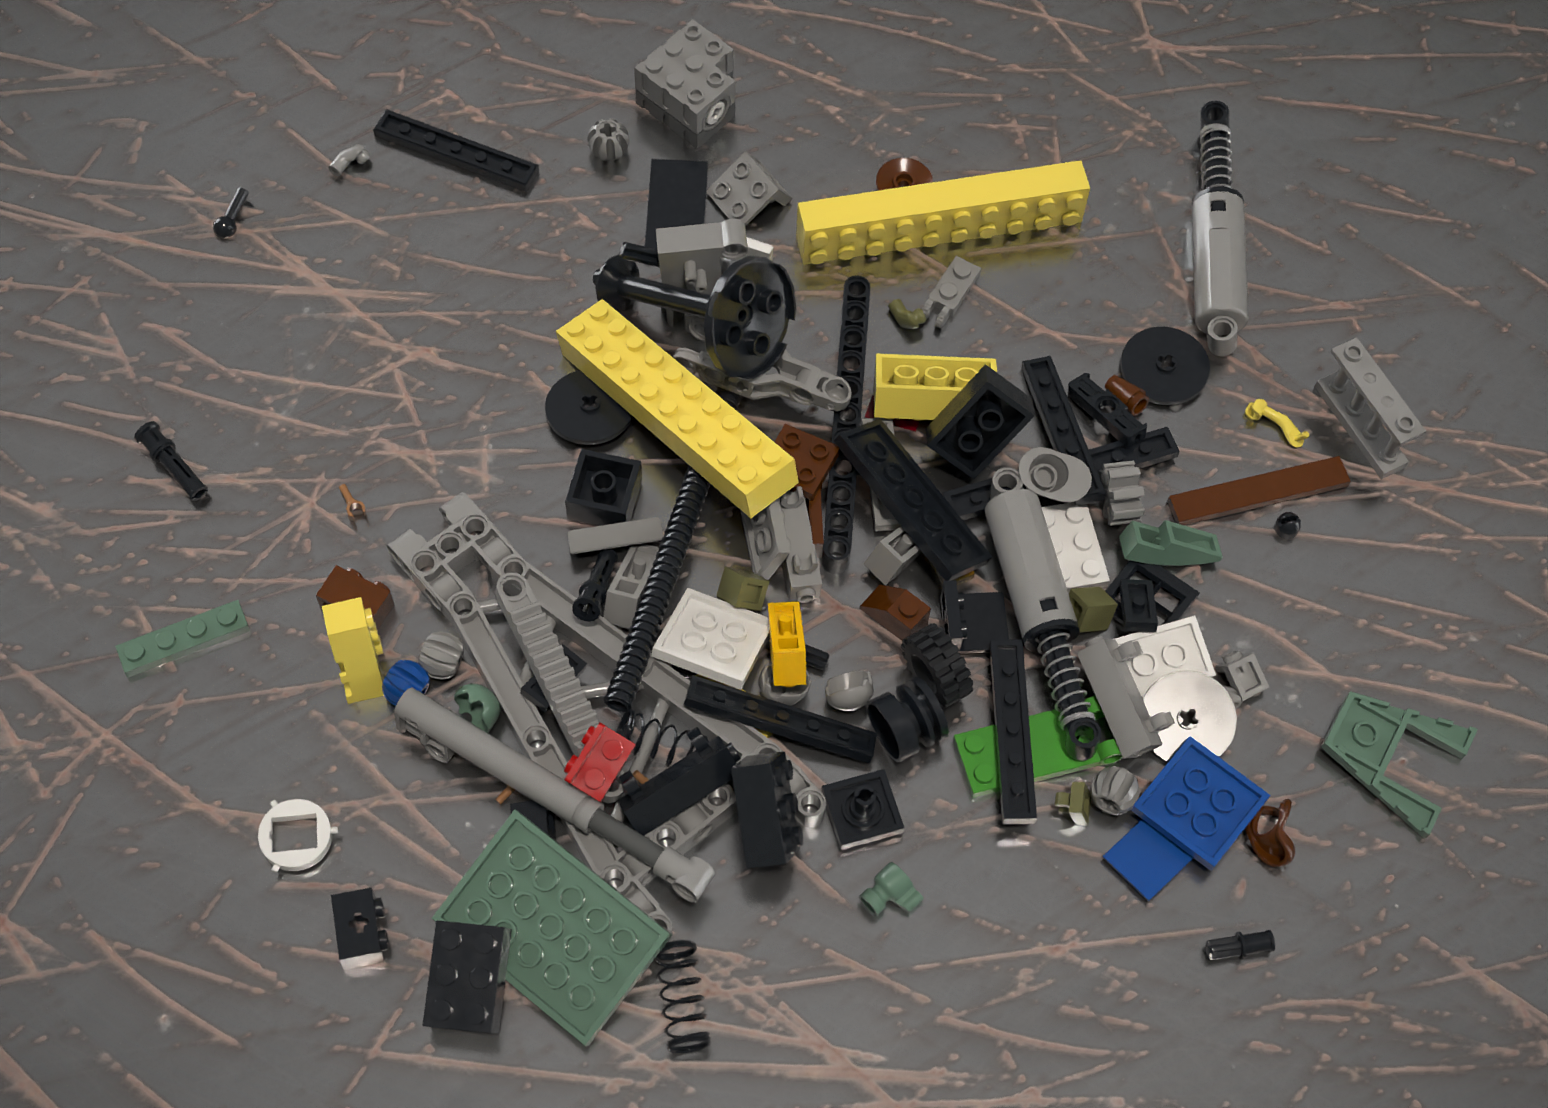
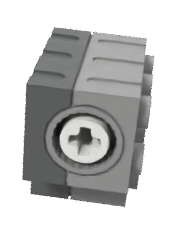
[634,19,736,149]

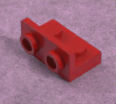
[563,722,636,803]

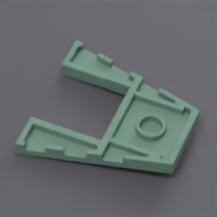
[1321,691,1478,838]

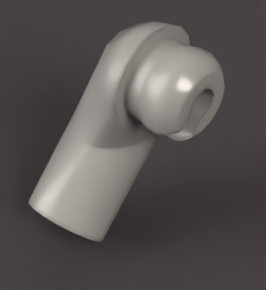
[328,144,370,177]

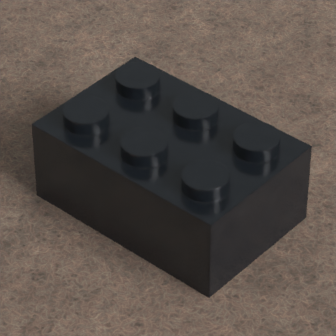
[926,364,1035,479]
[731,751,803,868]
[422,920,512,1034]

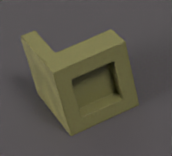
[717,566,770,611]
[1069,586,1118,632]

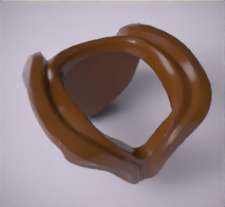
[1245,799,1296,867]

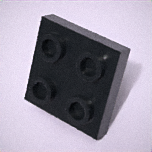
[821,769,905,850]

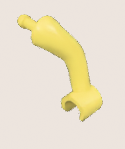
[1245,399,1309,447]

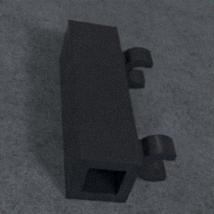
[618,727,741,836]

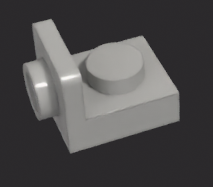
[1215,650,1269,701]

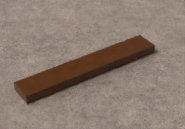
[1167,456,1351,525]

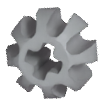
[587,118,630,161]
[418,632,464,679]
[1090,766,1140,816]

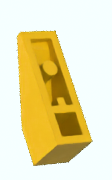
[768,602,806,687]

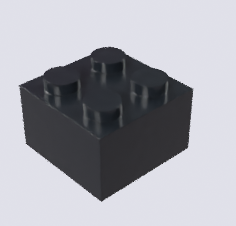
[565,449,642,526]

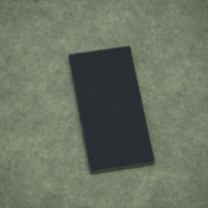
[645,159,708,249]

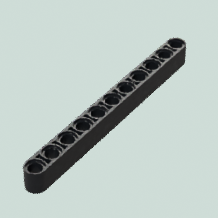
[822,276,871,574]

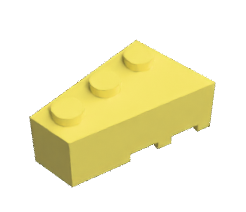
[322,597,384,704]

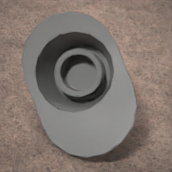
[1018,447,1092,503]

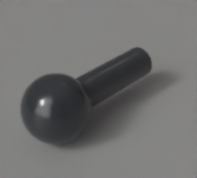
[213,187,249,238]

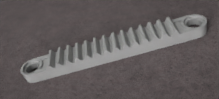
[495,572,625,803]

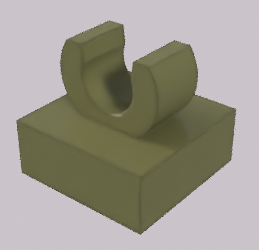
[1055,782,1091,825]

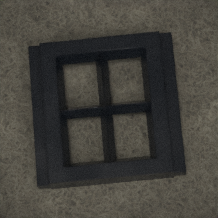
[1105,560,1200,633]

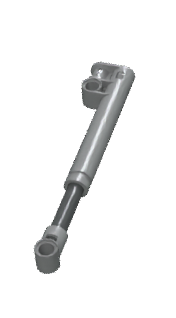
[394,687,716,903]

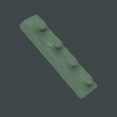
[115,600,250,678]

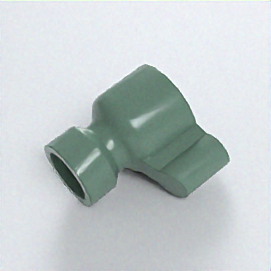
[859,862,924,916]

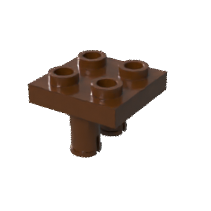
[774,424,840,501]

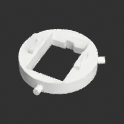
[258,799,338,873]

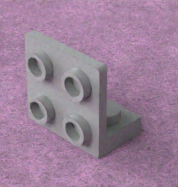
[707,151,792,227]

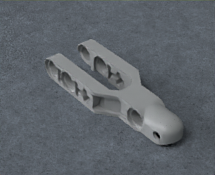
[673,316,851,411]

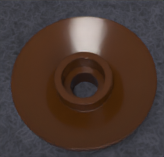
[876,158,933,191]

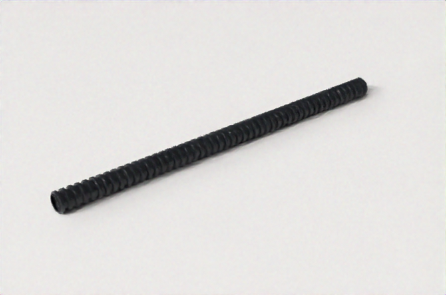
[604,387,742,712]

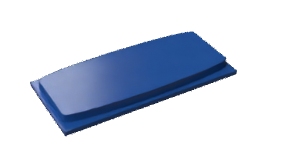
[1103,819,1194,901]

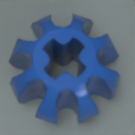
[382,660,430,706]

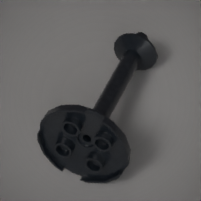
[593,254,796,379]

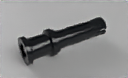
[134,421,208,501]
[572,548,618,622]

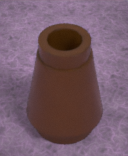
[1105,375,1149,416]

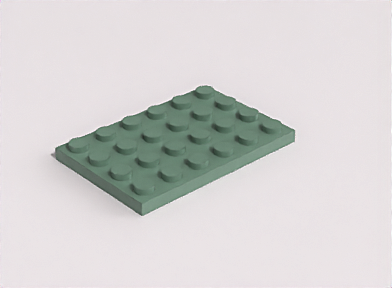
[432,810,672,1046]

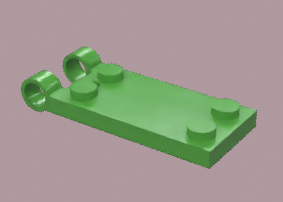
[953,696,1123,798]

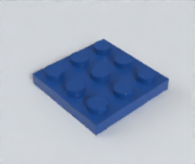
[1131,736,1271,871]

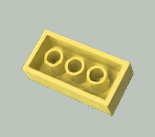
[874,354,997,421]

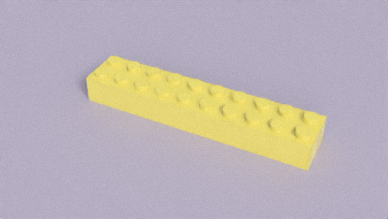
[796,160,1090,265]
[556,299,799,518]

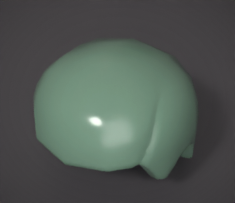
[454,683,501,733]

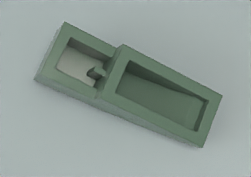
[1119,520,1223,566]

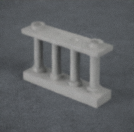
[1314,338,1426,479]

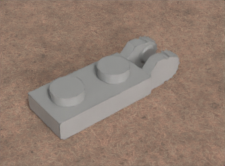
[921,256,982,329]

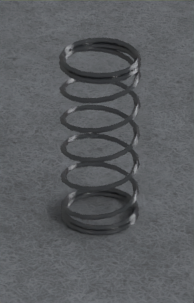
[616,709,713,767]
[654,940,711,1053]

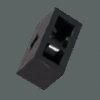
[331,887,389,970]

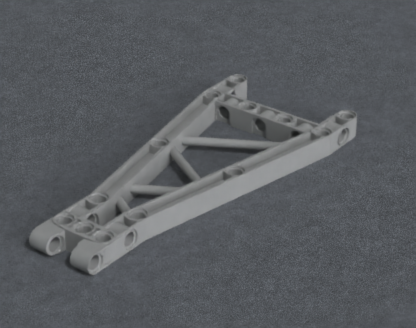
[386,492,826,942]

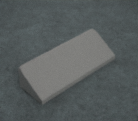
[567,517,663,554]

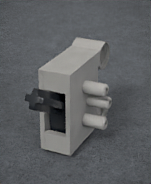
[619,219,748,294]

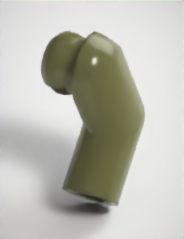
[888,299,926,329]

